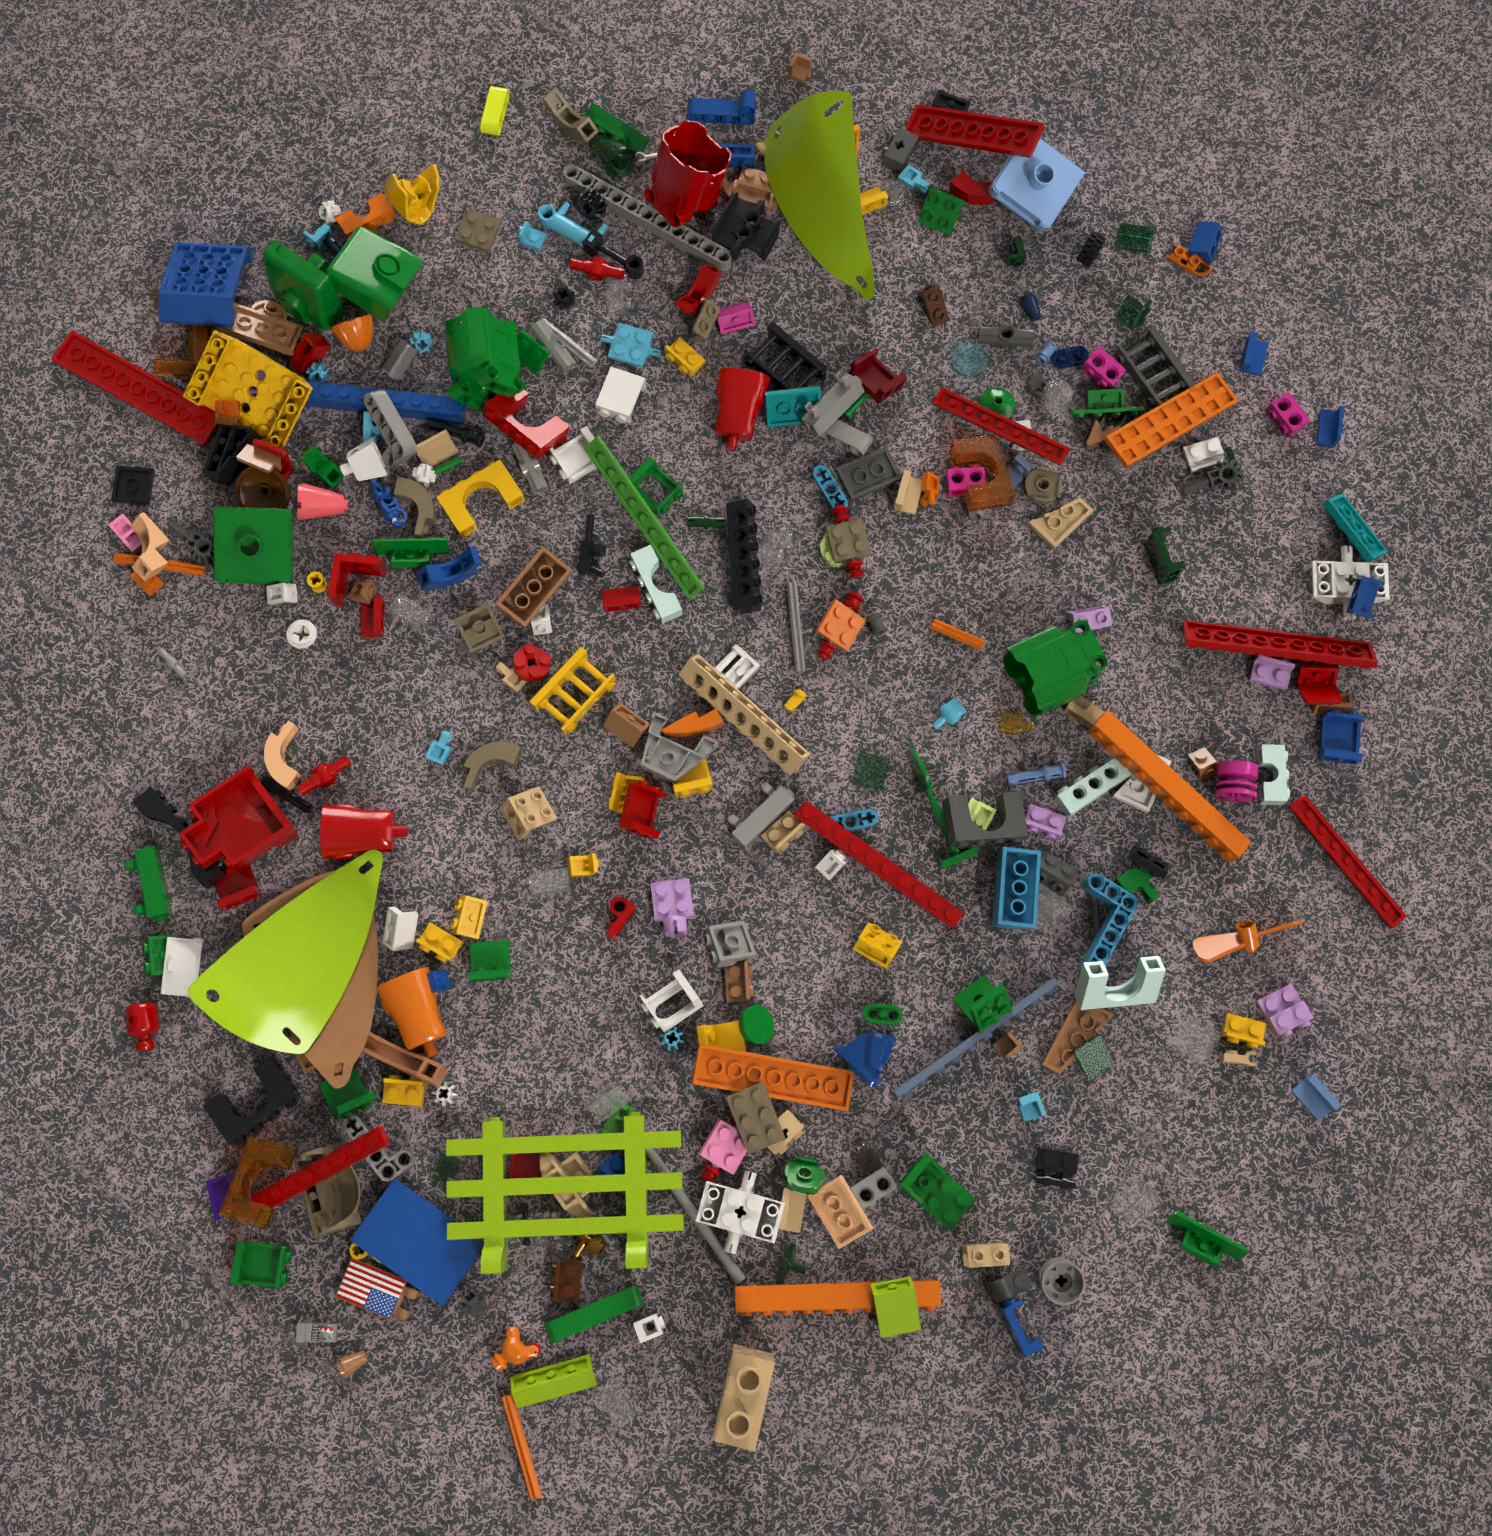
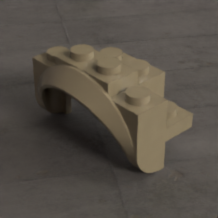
[293,1145,362,1239]

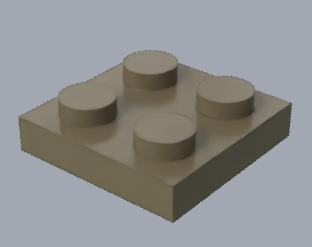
[455,209,502,253]

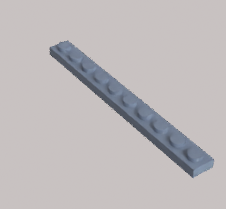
[892,977,1059,1099]

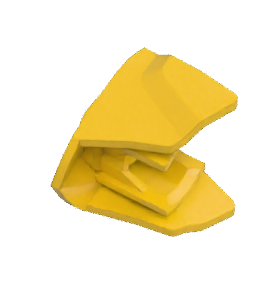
[384,164,440,225]

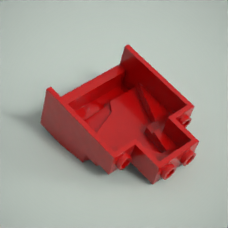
[179,765,298,871]

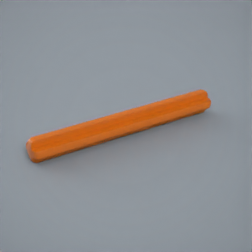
[113,553,206,576]
[502,1394,542,1500]

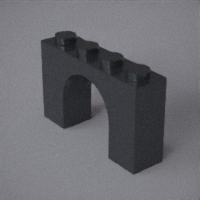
[202,1057,301,1146]

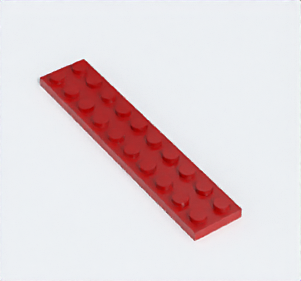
[51,331,225,447]
[1181,620,1378,669]

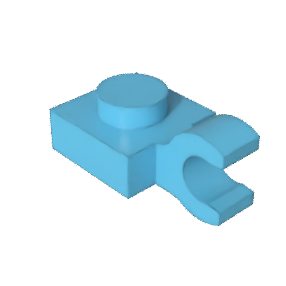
[898,164,930,195]
[425,730,453,766]

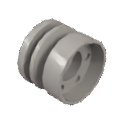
[1038,1257,1085,1306]

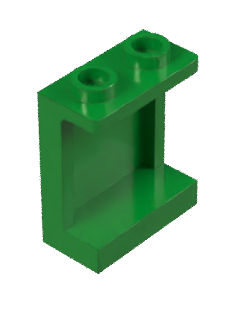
[230,1240,292,1289]

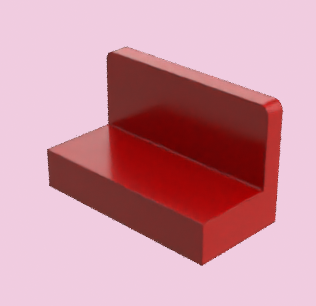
[602,586,642,613]
[361,596,385,638]

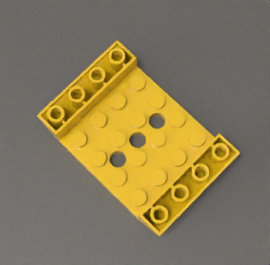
[183,330,313,448]

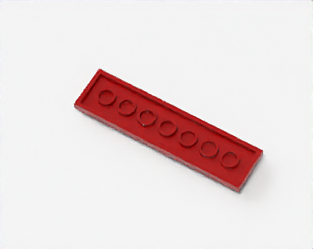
[905,104,1045,158]

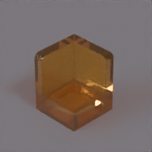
[215,399,240,425]

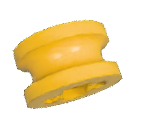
[350,1243,368,1259]

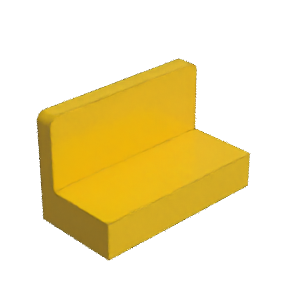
[860,187,888,214]

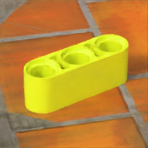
[480,86,509,136]

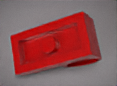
[606,897,637,940]

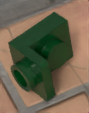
[1006,235,1026,267]

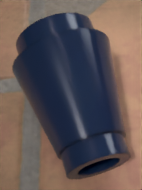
[1020,292,1042,321]

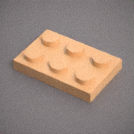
[807,1175,873,1249]

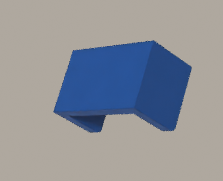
[1346,576,1385,619]

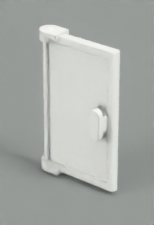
[160,937,204,998]

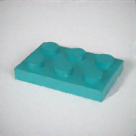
[765,386,821,428]

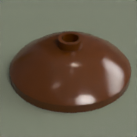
[234,466,290,509]

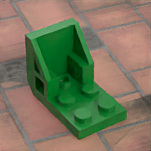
[897,1153,976,1231]

